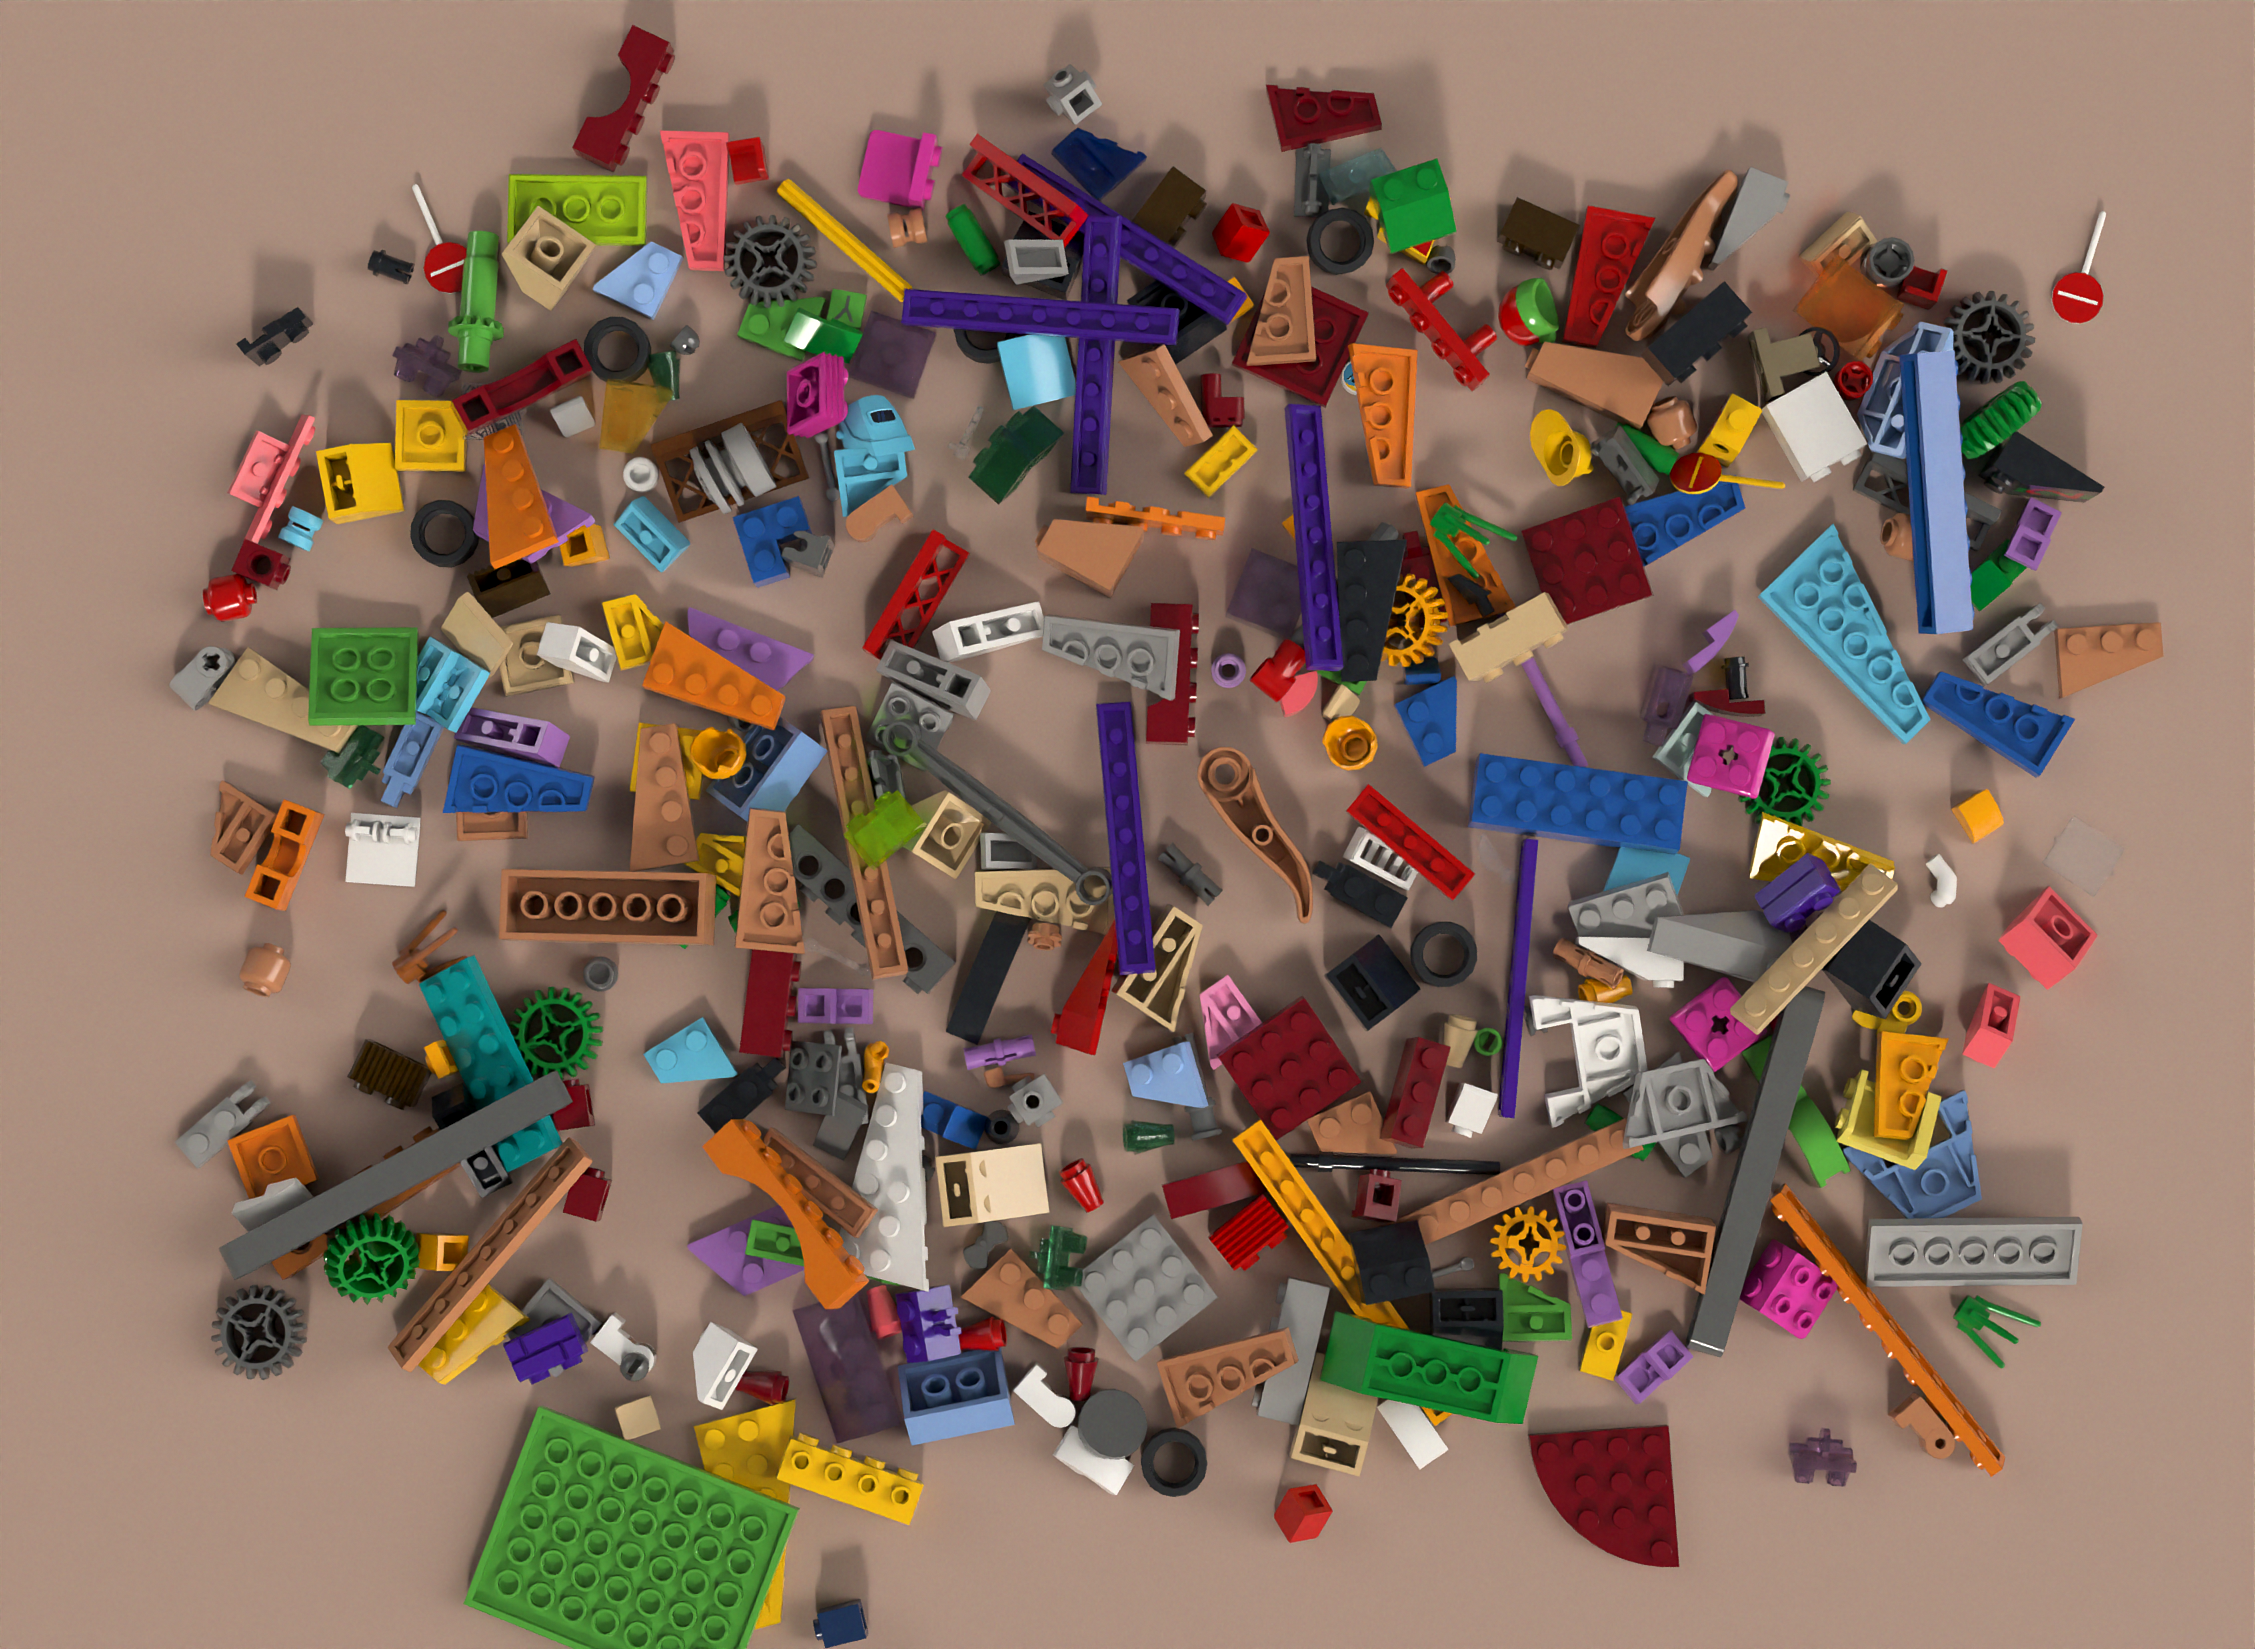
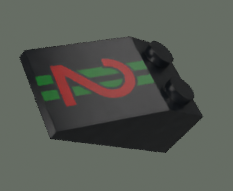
[1978,431,2105,503]

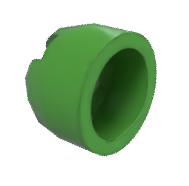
[1474,1028,1503,1056]

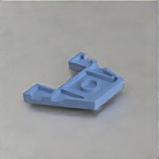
[1841,1090,1982,1219]

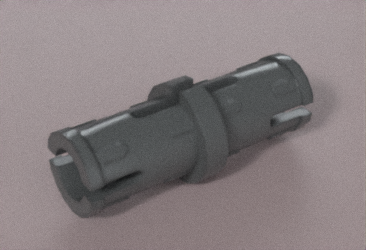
[1158,843,1223,906]

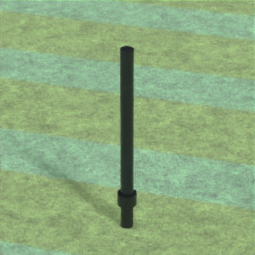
[1290,1151,1500,1175]

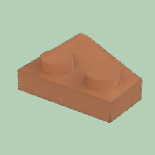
[210,780,277,875]
[1306,1091,1398,1155]

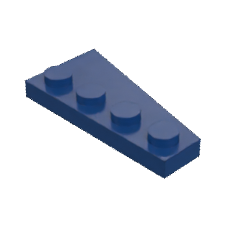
[1625,475,1745,567]
[1921,672,2075,778]
[443,744,595,813]

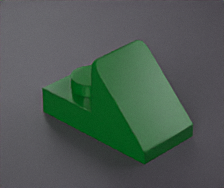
[1970,538,2027,612]

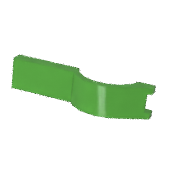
[1741,1035,1851,1188]
[745,1219,900,1286]

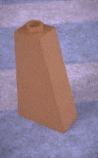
[1524,342,1664,430]

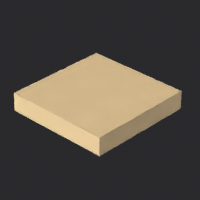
[440,592,513,678]
[499,615,575,697]

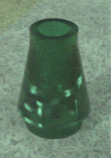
[646,351,680,402]
[1122,1120,1175,1155]

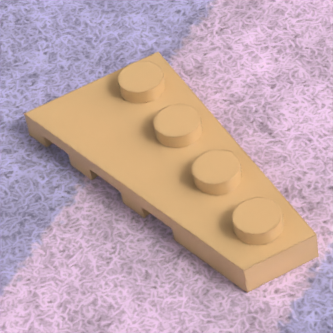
[208,647,358,753]
[974,867,1115,935]

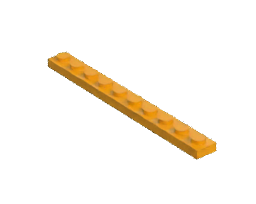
[1232,1119,1453,1426]

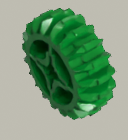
[1959,381,2042,459]
[1738,737,1831,827]
[509,987,604,1080]
[323,1212,420,1305]

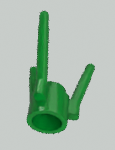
[1429,502,1517,579]
[1953,1295,2041,1369]

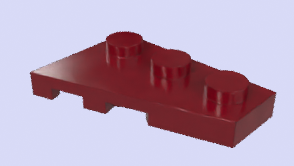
[1266,84,1382,152]

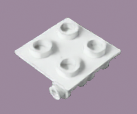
[345,813,421,887]

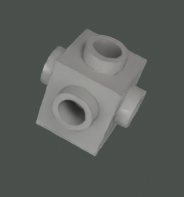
[1043,64,1103,125]
[1007,1074,1064,1128]

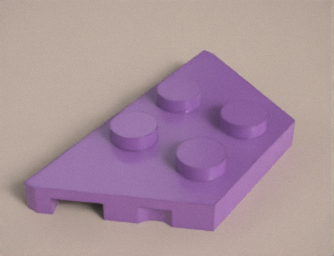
[473,464,595,564]
[687,607,814,691]
[687,1205,804,1296]

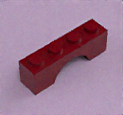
[572,25,675,173]
[450,339,593,437]
[1146,603,1199,746]

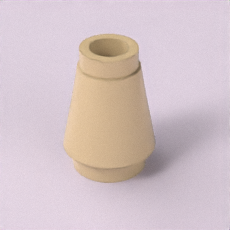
[1443,1014,1478,1068]

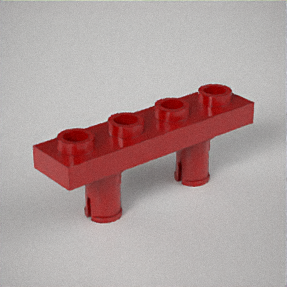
[1386,268,1497,392]

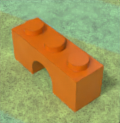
[244,799,325,911]

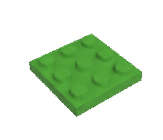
[308,627,418,726]

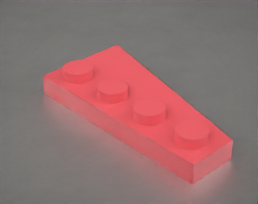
[660,130,730,271]

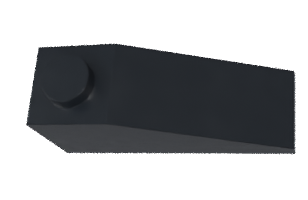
[432,1083,513,1198]

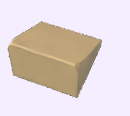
[1321,684,1360,722]
[615,1395,661,1440]

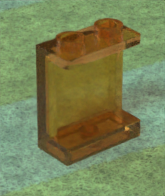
[1792,255,1904,361]

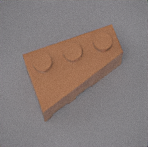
[1602,1203,1716,1295]

